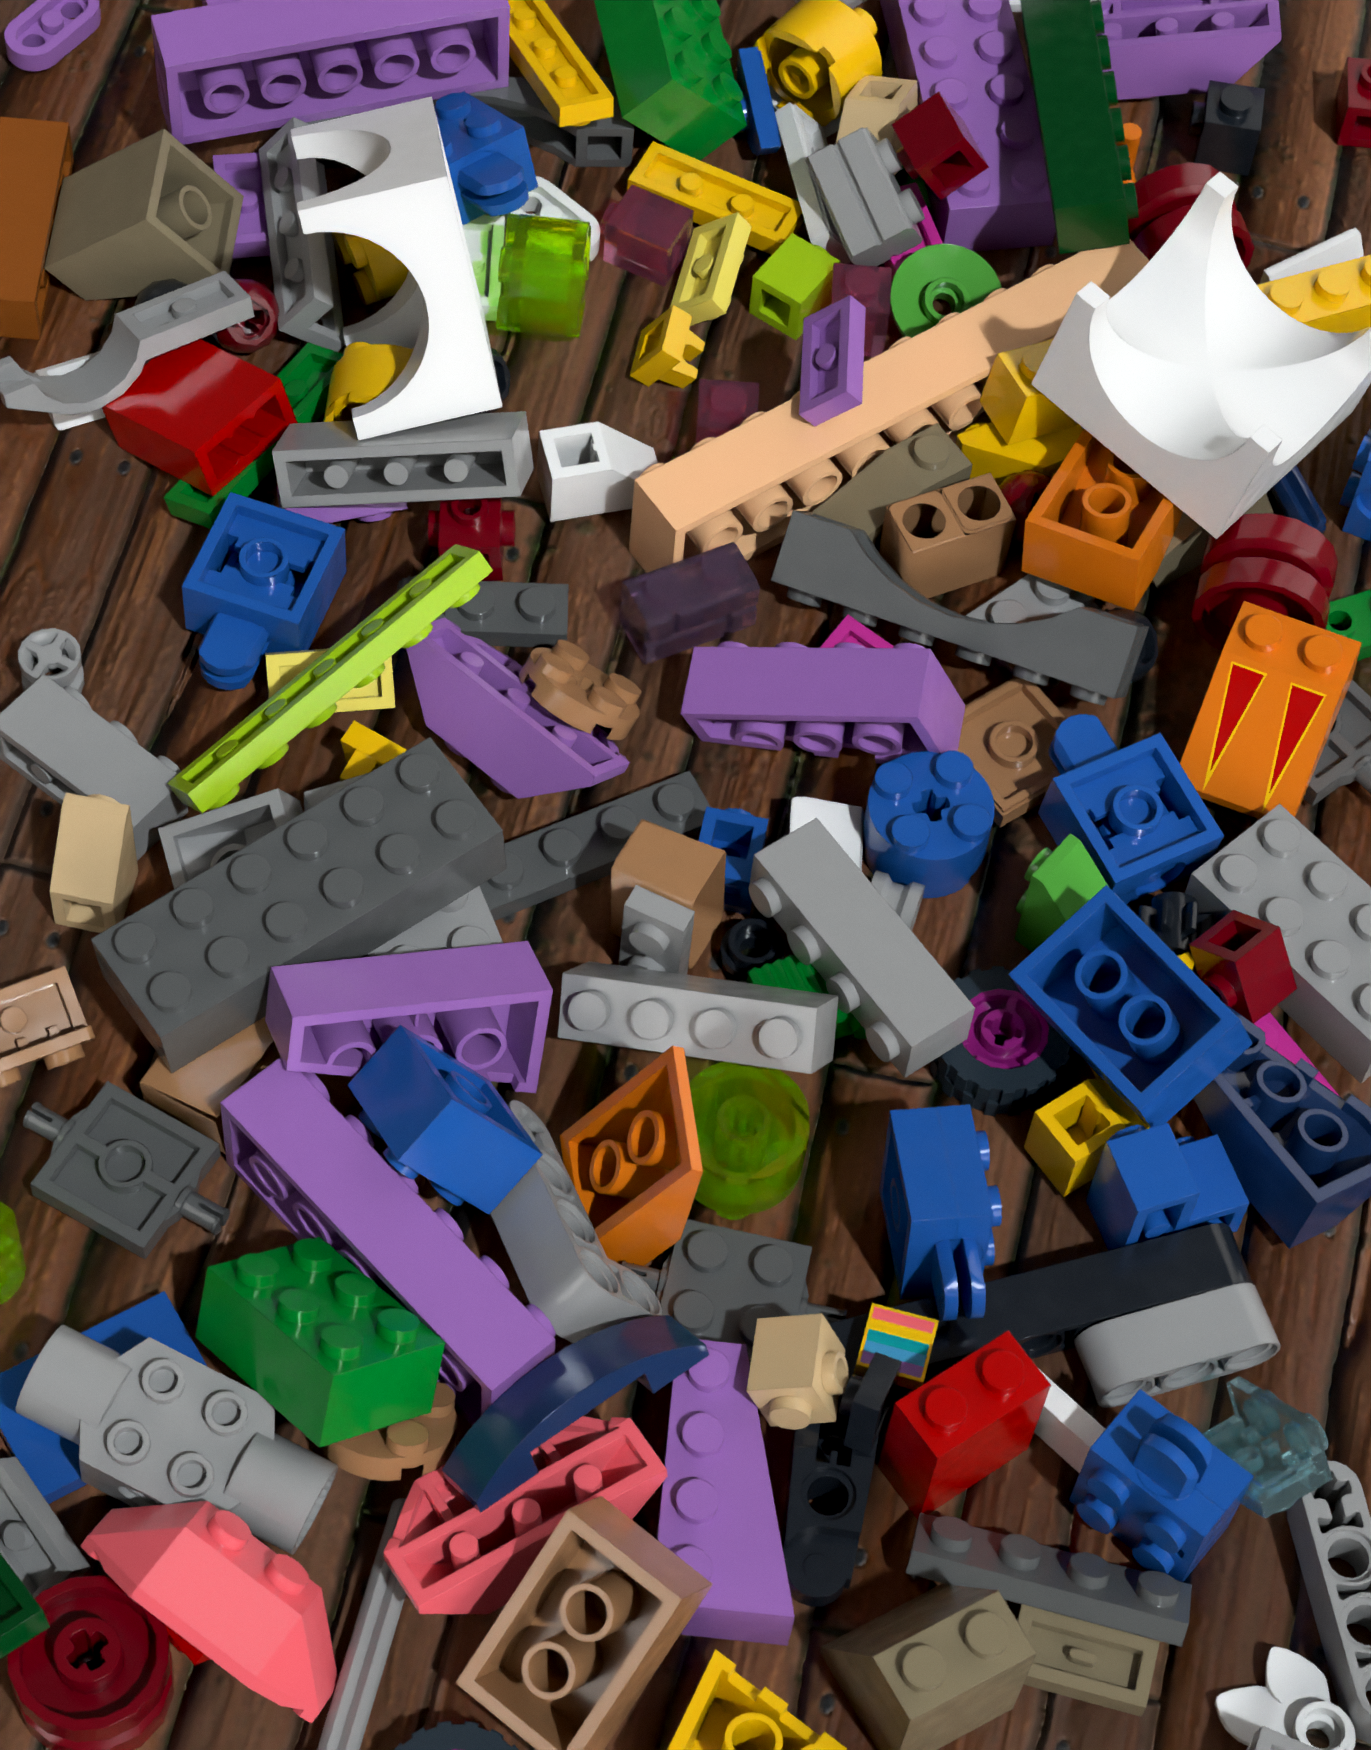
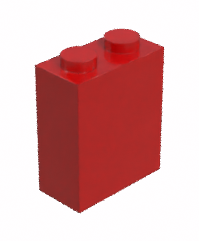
[102,339,298,496]
[878,1330,1051,1520]

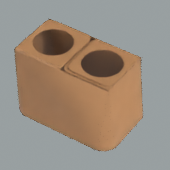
[879,472,1017,599]
[611,819,726,969]
[139,1017,280,1153]

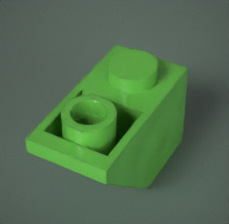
[1014,833,1109,952]

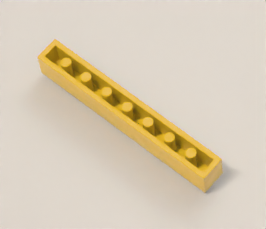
[979,255,1371,445]

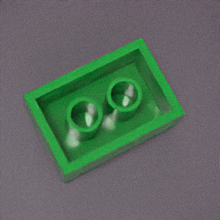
[594,0,747,161]
[195,1237,445,1448]

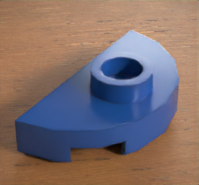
[737,46,782,156]

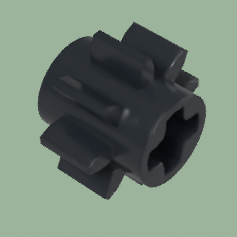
[1138,892,1214,964]

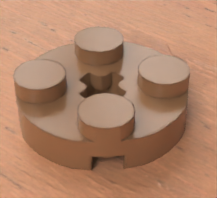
[519,639,641,740]
[327,1382,458,1481]

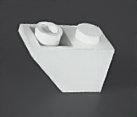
[537,421,658,522]

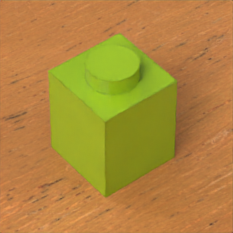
[749,233,840,340]

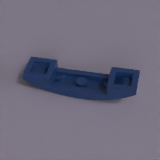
[442,1315,710,1513]

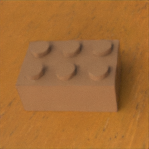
[456,1496,713,1750]

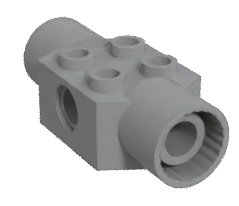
[16,1325,339,1555]

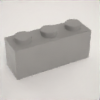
[0,674,188,861]

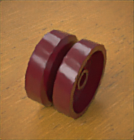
[1128,162,1255,268]
[1191,513,1338,650]
[8,1575,174,1750]

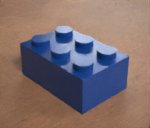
[1009,885,1253,1128]

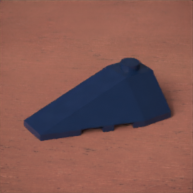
[1193,1002,1371,1249]

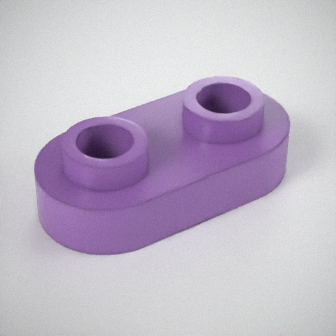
[4,0,101,71]

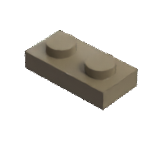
[1016,1604,1160,1717]

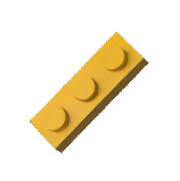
[627,141,804,255]

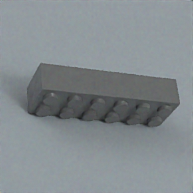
[91,737,507,1073]

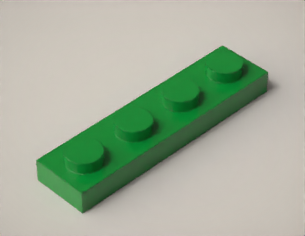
[164,342,343,529]

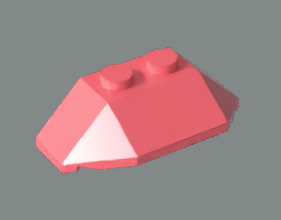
[383,1416,668,1614]
[80,1501,338,1724]

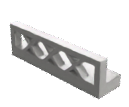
[259,117,346,352]

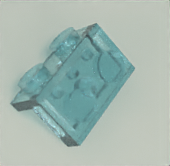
[1202,1376,1332,1519]

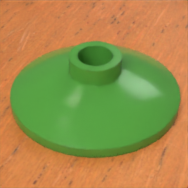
[889,244,1002,337]

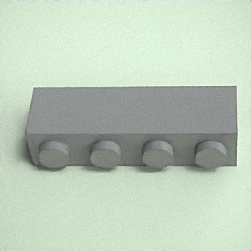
[272,411,534,508]
[748,818,975,1078]
[558,961,838,1074]

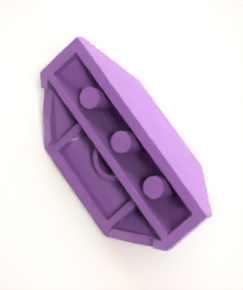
[1096,0,1282,100]
[406,617,630,799]

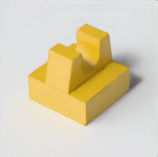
[630,305,705,389]
[340,720,407,781]

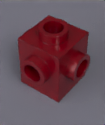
[428,497,516,581]

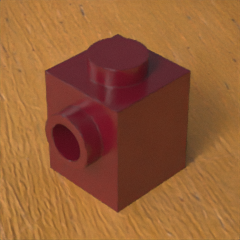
[1336,57,1371,148]
[891,91,989,200]
[1189,910,1297,1024]

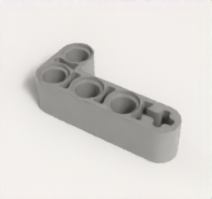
[490,1100,662,1343]
[1287,1460,1371,1744]

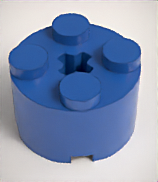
[862,750,995,898]

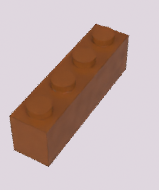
[0,116,74,340]

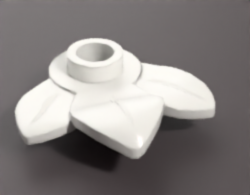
[1215,1646,1356,1750]

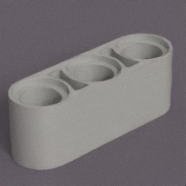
[1074,1283,1281,1407]

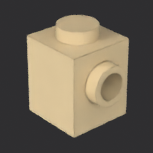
[746,1313,849,1430]

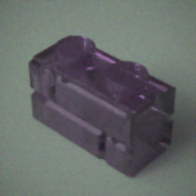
[619,542,760,665]

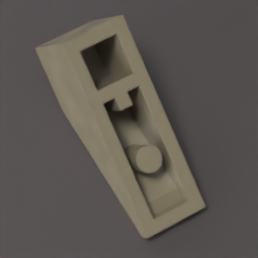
[812,423,973,552]

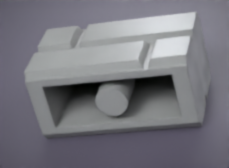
[805,127,925,272]

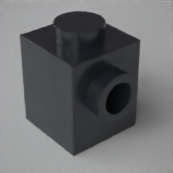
[1188,80,1265,176]

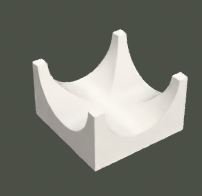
[291,96,503,441]
[1031,172,1371,539]

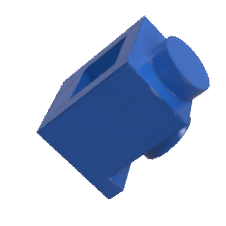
[698,806,769,915]

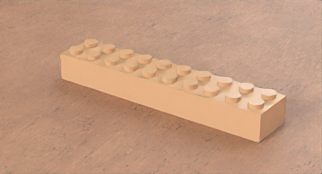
[629,239,1149,601]

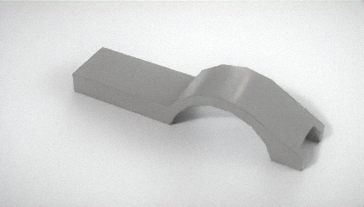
[0,270,255,415]

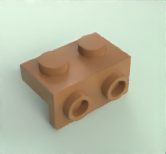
[0,966,96,1088]

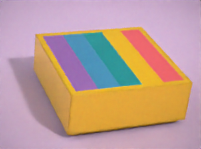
[854,1303,939,1390]

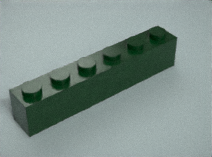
[1020,0,1139,254]

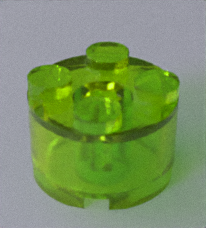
[496,213,591,338]
[689,1061,810,1220]

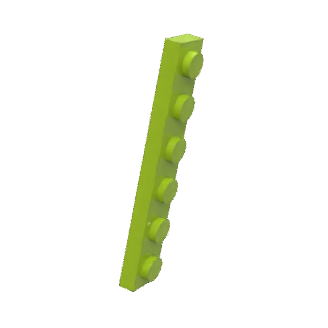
[167,544,493,814]

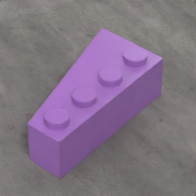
[681,641,966,764]
[265,941,553,1093]
[656,1340,795,1646]

